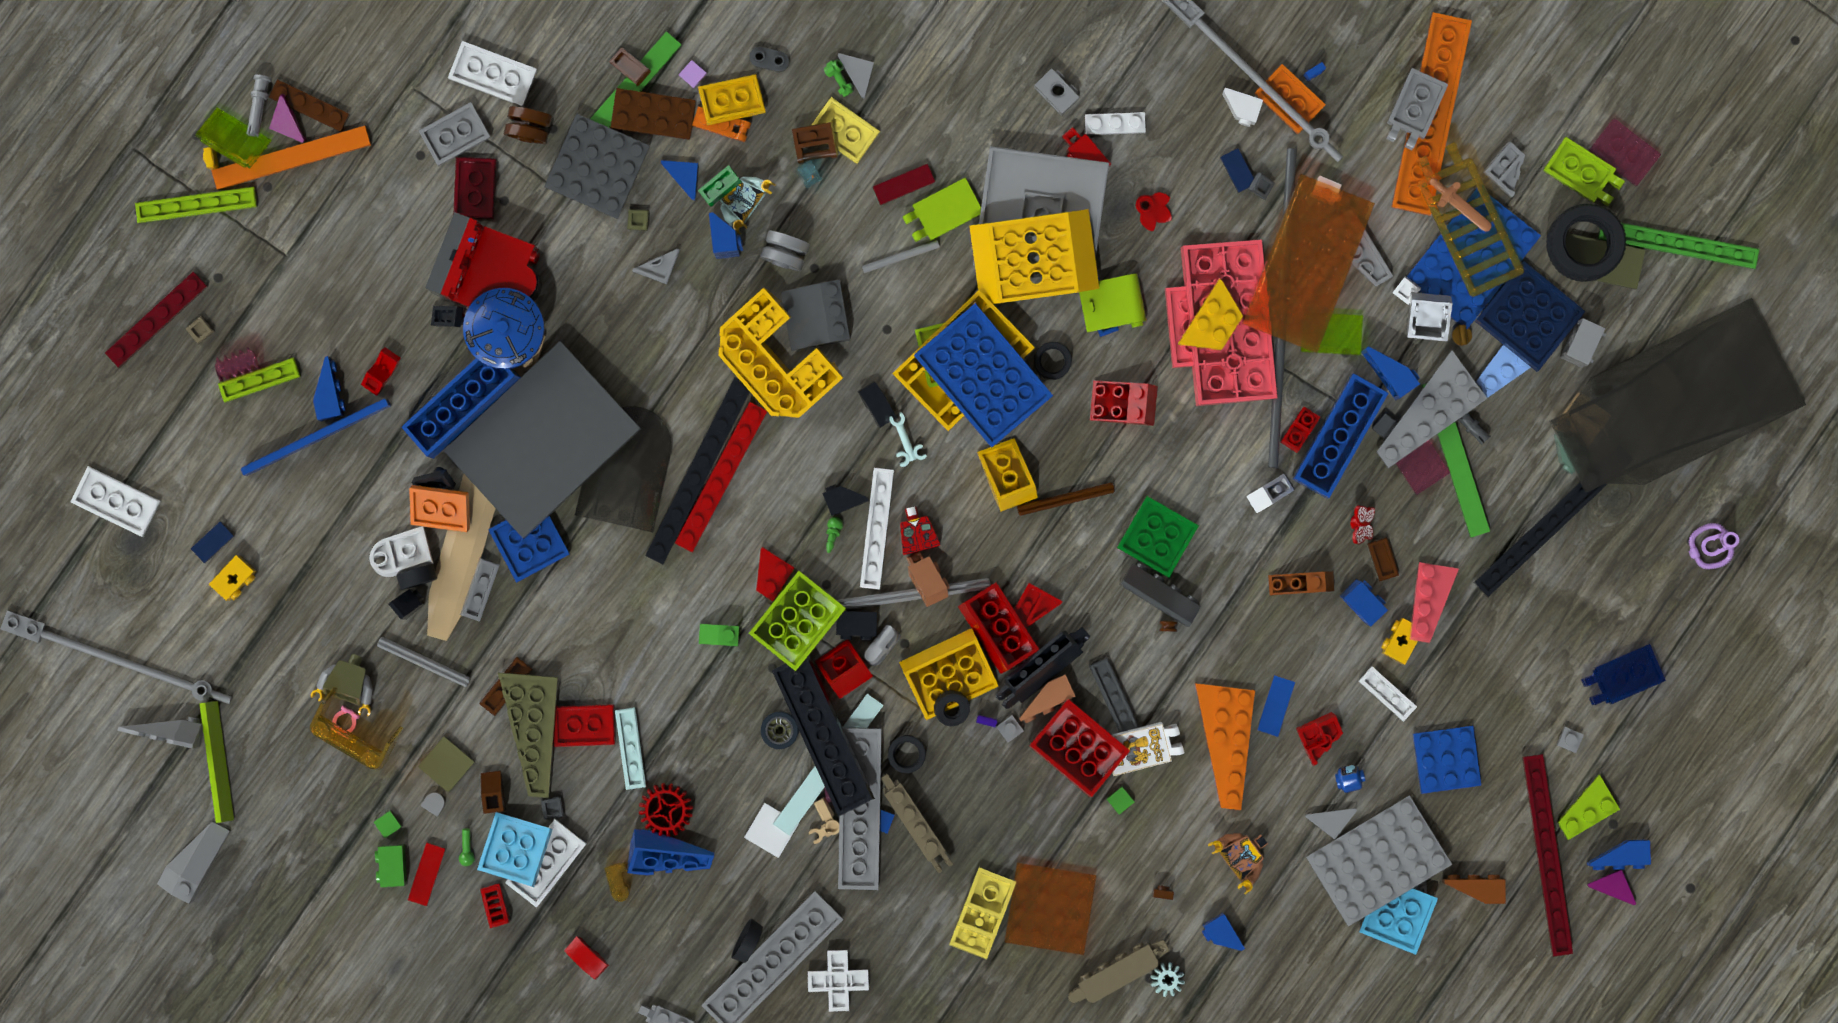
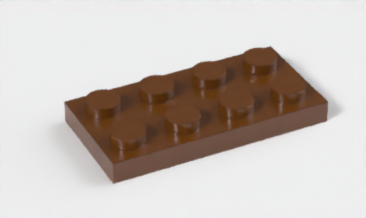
[610,88,695,140]

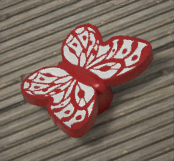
[1350,505,1375,544]

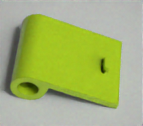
[1079,274,1147,333]

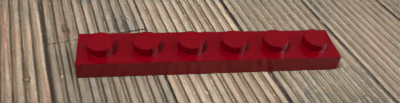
[105,272,208,368]

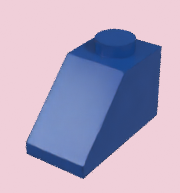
[1202,913,1245,951]

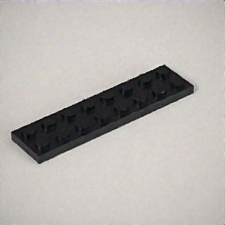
[772,655,875,816]

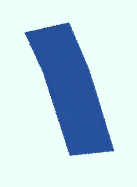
[1258,675,1295,737]

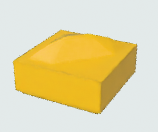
[203,147,219,170]

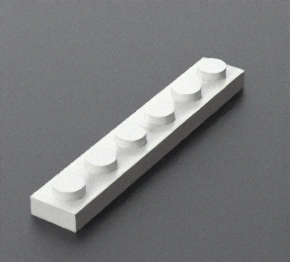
[860,468,894,590]

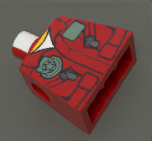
[900,506,940,556]

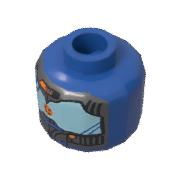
[1335,764,1366,793]

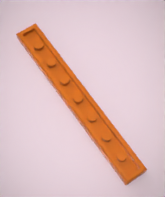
[211,126,371,190]

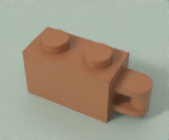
[906,551,950,607]

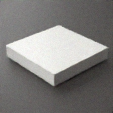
[744,803,799,858]

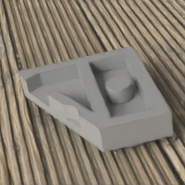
[1483,142,1525,197]

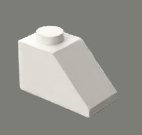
[1222,88,1263,127]
[1247,474,1294,513]

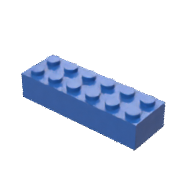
[402,358,521,459]
[1292,373,1389,499]

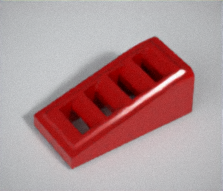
[480,883,511,928]

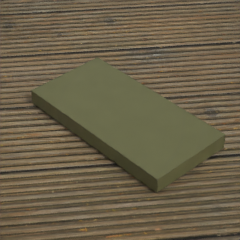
[1558,233,1645,290]

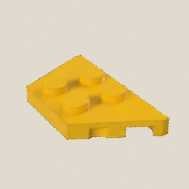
[1178,279,1243,351]

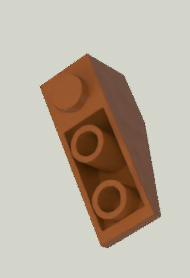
[1268,571,1334,595]
[1442,874,1506,904]

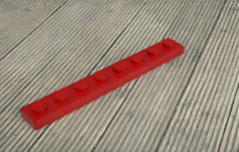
[675,402,767,553]

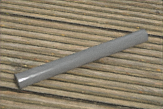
[862,240,940,273]

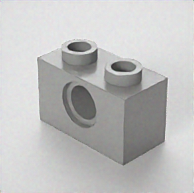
[1034,68,1079,116]

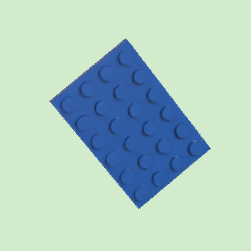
[1407,186,1541,329]
[914,303,1053,448]

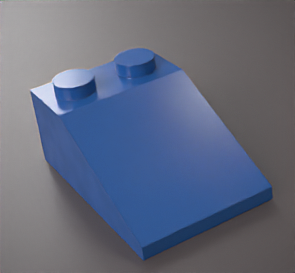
[1361,346,1420,401]

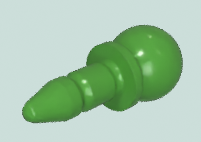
[826,517,843,553]

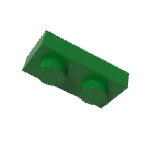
[698,165,742,207]

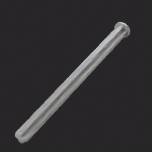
[836,578,991,610]

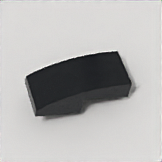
[857,381,897,428]

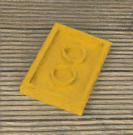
[698,74,766,125]

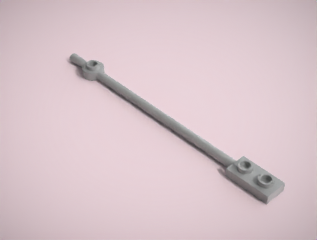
[1162,0,1343,162]
[0,610,232,704]

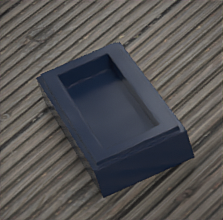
[1220,148,1254,193]
[191,521,234,563]

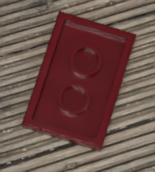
[453,157,497,219]

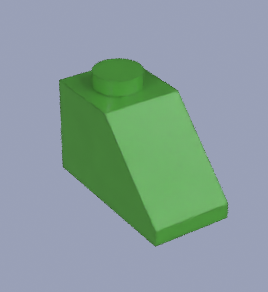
[699,624,740,646]

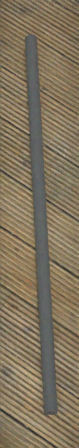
[1268,148,1297,468]

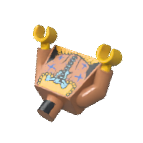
[1208,833,1268,895]

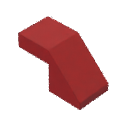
[361,347,401,396]

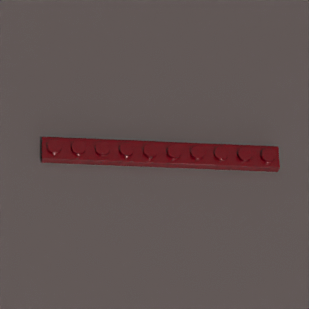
[1522,754,1573,957]

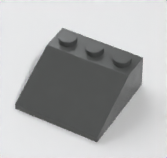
[781,280,850,351]

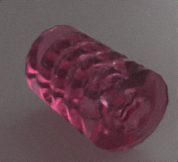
[215,347,260,383]

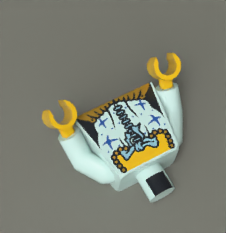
[720,177,776,235]

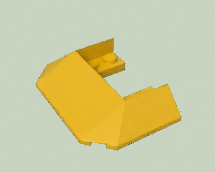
[718,287,844,418]

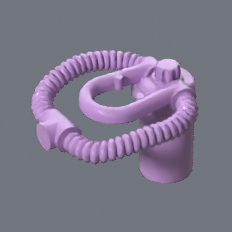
[1688,523,1739,569]

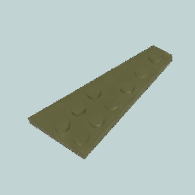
[498,672,558,798]

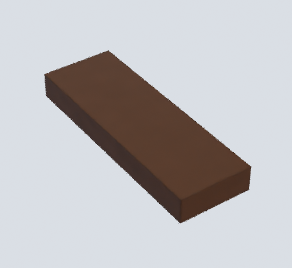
[479,657,533,716]

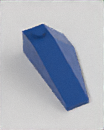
[627,829,714,875]

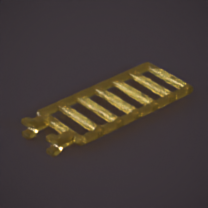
[1416,142,1524,297]

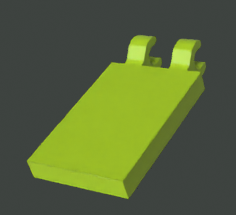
[1543,137,1625,206]
[903,178,981,242]

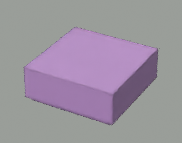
[679,60,707,89]

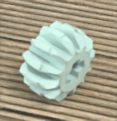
[1150,962,1185,997]

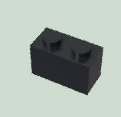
[836,611,877,640]

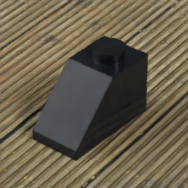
[822,484,869,516]
[388,589,425,620]

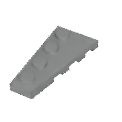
[1317,208,1393,287]

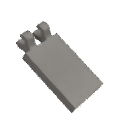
[1386,68,1448,150]

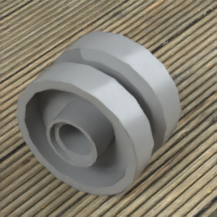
[760,230,810,271]

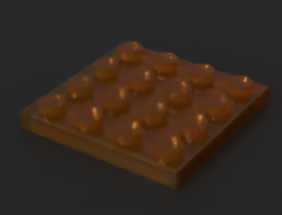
[1004,862,1096,955]

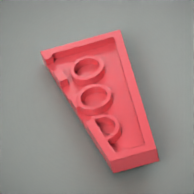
[1410,562,1459,643]

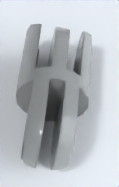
[864,625,901,666]

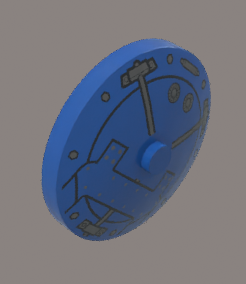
[463,288,545,369]

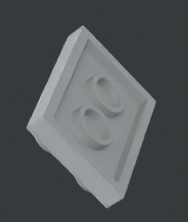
[419,102,491,167]

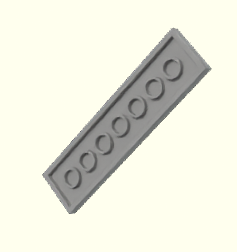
[838,728,881,890]
[701,891,844,1023]

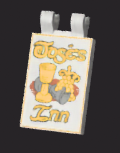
[1112,722,1184,776]

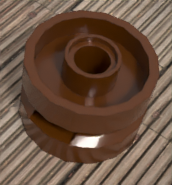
[503,106,553,144]

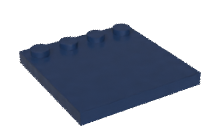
[1475,261,1585,372]

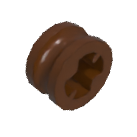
[1159,621,1178,632]

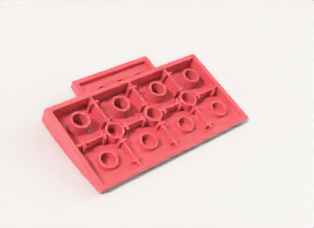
[1165,240,1277,406]

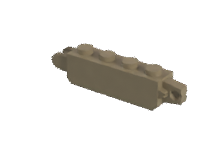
[881,773,953,873]
[1068,940,1169,1003]

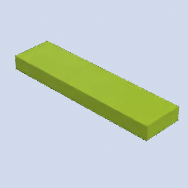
[218,358,301,403]

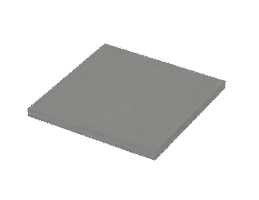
[973,146,1109,275]

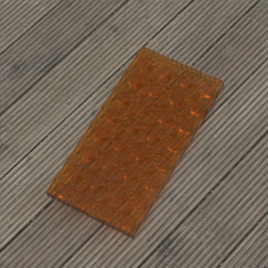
[1242,174,1375,353]

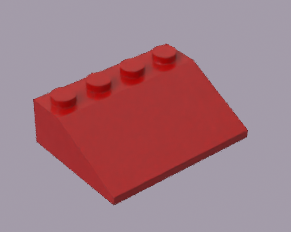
[1028,699,1130,797]

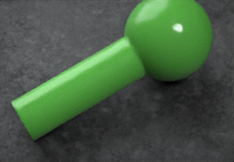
[459,828,475,866]

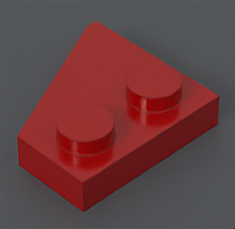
[756,547,795,601]
[1014,583,1063,627]

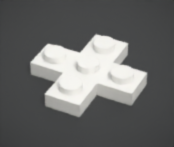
[808,950,869,1012]

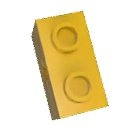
[209,555,257,601]
[1381,618,1418,665]

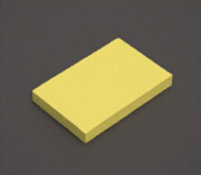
[812,97,880,164]

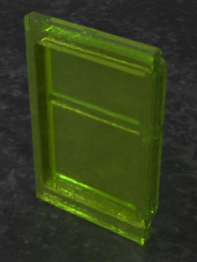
[195,108,272,168]

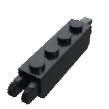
[996,627,1090,709]

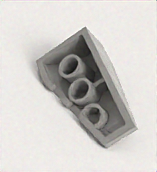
[117,717,203,748]
[157,821,230,904]

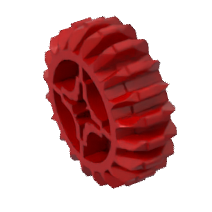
[639,783,693,836]

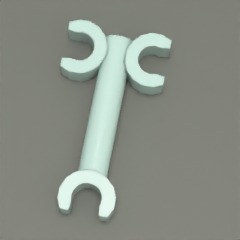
[889,412,927,467]

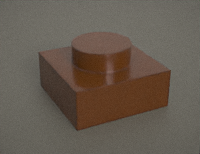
[1152,885,1174,900]

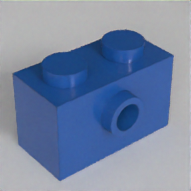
[1339,579,1388,627]

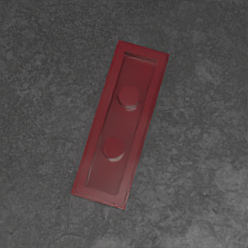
[872,164,935,206]

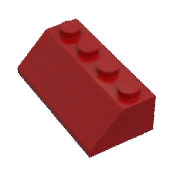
[958,582,1039,674]

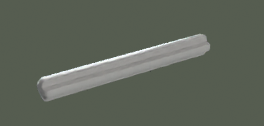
[377,637,471,687]

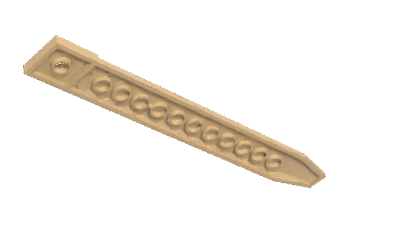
[427,336,546,641]

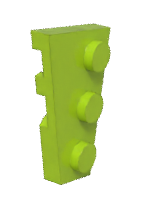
[1557,774,1620,840]

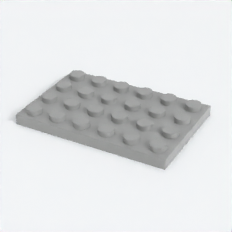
[1306,795,1452,927]

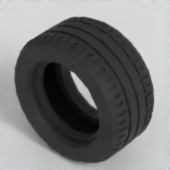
[1546,203,1627,282]

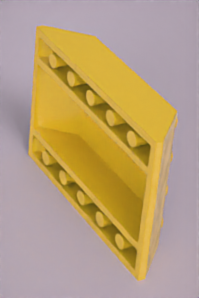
[892,290,1035,431]

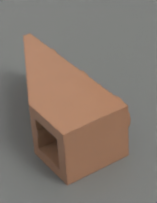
[1019,674,1076,723]

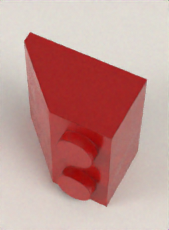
[815,640,873,699]

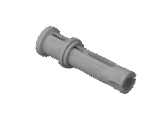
[246,75,272,137]

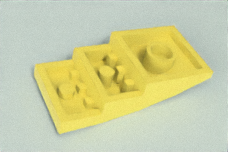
[949,868,1016,959]

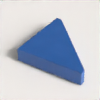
[661,160,698,201]

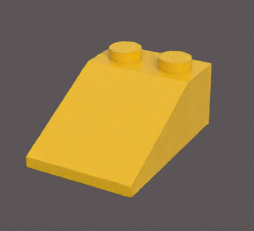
[977,438,1038,512]

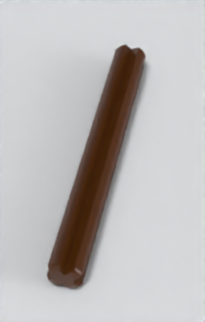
[1017,483,1115,516]

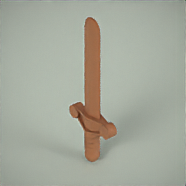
[1430,178,1492,232]

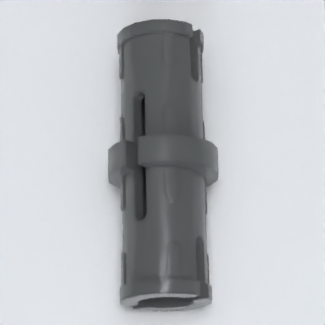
[1458,413,1491,445]

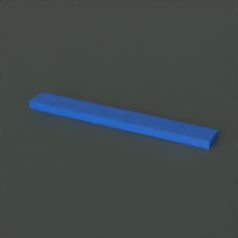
[241,399,391,476]

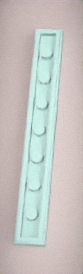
[773,694,883,836]

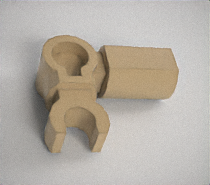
[809,797,839,844]

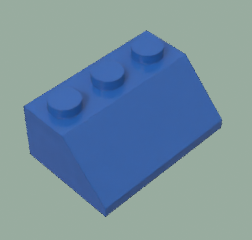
[709,212,743,259]

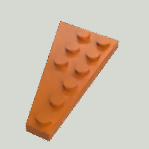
[1195,683,1255,810]

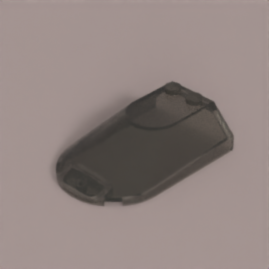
[575,406,672,533]

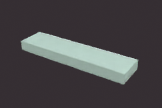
[615,707,646,790]

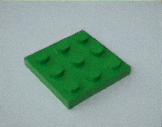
[1117,496,1199,578]

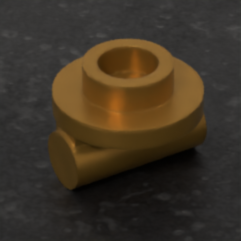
[1452,325,1472,346]

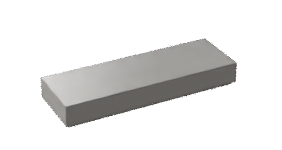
[460,558,499,621]

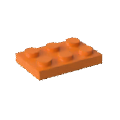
[1254,64,1326,134]
[409,485,470,532]

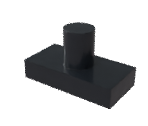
[431,306,465,327]
[411,467,456,490]

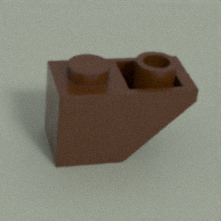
[481,770,506,814]

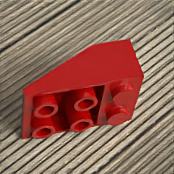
[1090,380,1158,426]

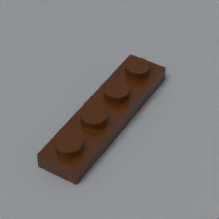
[269,79,350,132]

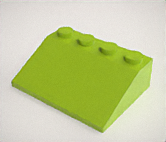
[748,571,846,671]

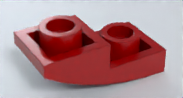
[1280,406,1320,453]
[564,936,609,980]

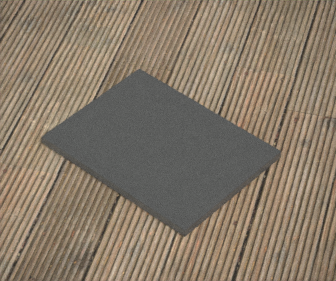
[444,341,641,539]

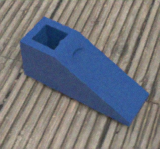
[313,356,346,421]
[1587,839,1651,870]

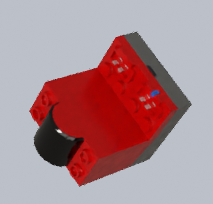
[425,212,542,308]

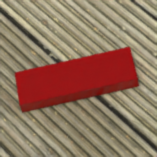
[408,842,446,906]

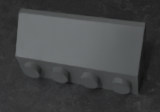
[1119,563,1201,627]

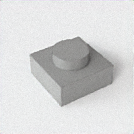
[996,715,1024,743]
[1557,727,1584,753]

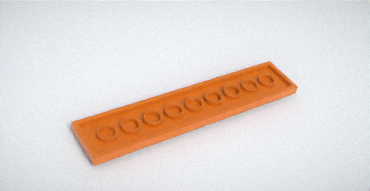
[1391,12,1472,216]

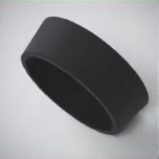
[731,918,763,963]

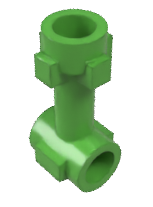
[824,59,854,97]

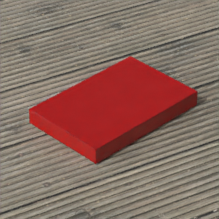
[554,705,615,747]

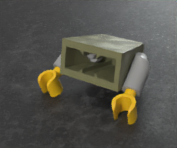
[311,654,373,717]

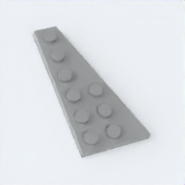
[1377,351,1487,469]

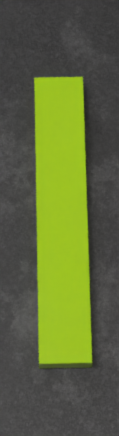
[135,187,258,223]
[200,701,234,823]

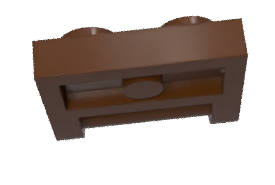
[792,122,838,164]

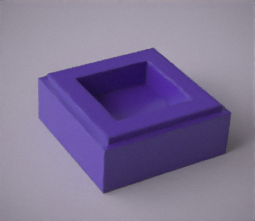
[976,715,997,728]

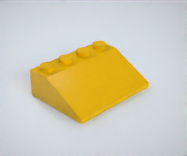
[899,628,999,720]

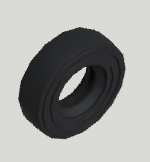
[934,690,970,726]

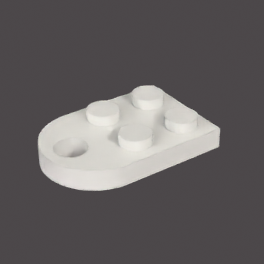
[369,526,433,577]

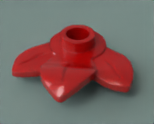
[1135,192,1172,231]

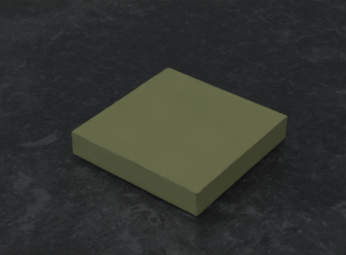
[418,736,475,793]

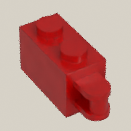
[1062,127,1111,167]

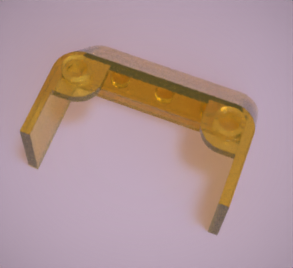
[310,687,403,770]

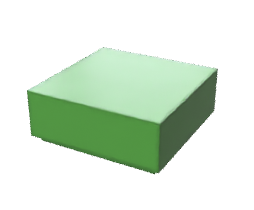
[1107,786,1134,815]
[374,810,402,838]

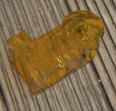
[604,861,630,902]

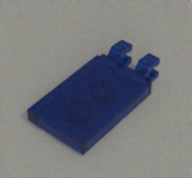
[1581,644,1666,705]

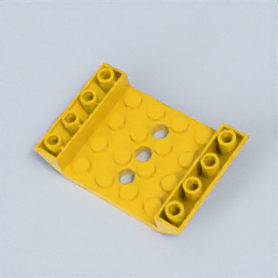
[969,209,1100,304]

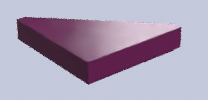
[269,94,306,143]
[1587,869,1636,905]

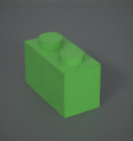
[375,844,407,887]

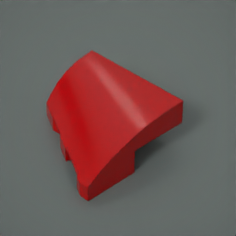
[1296,712,1343,766]

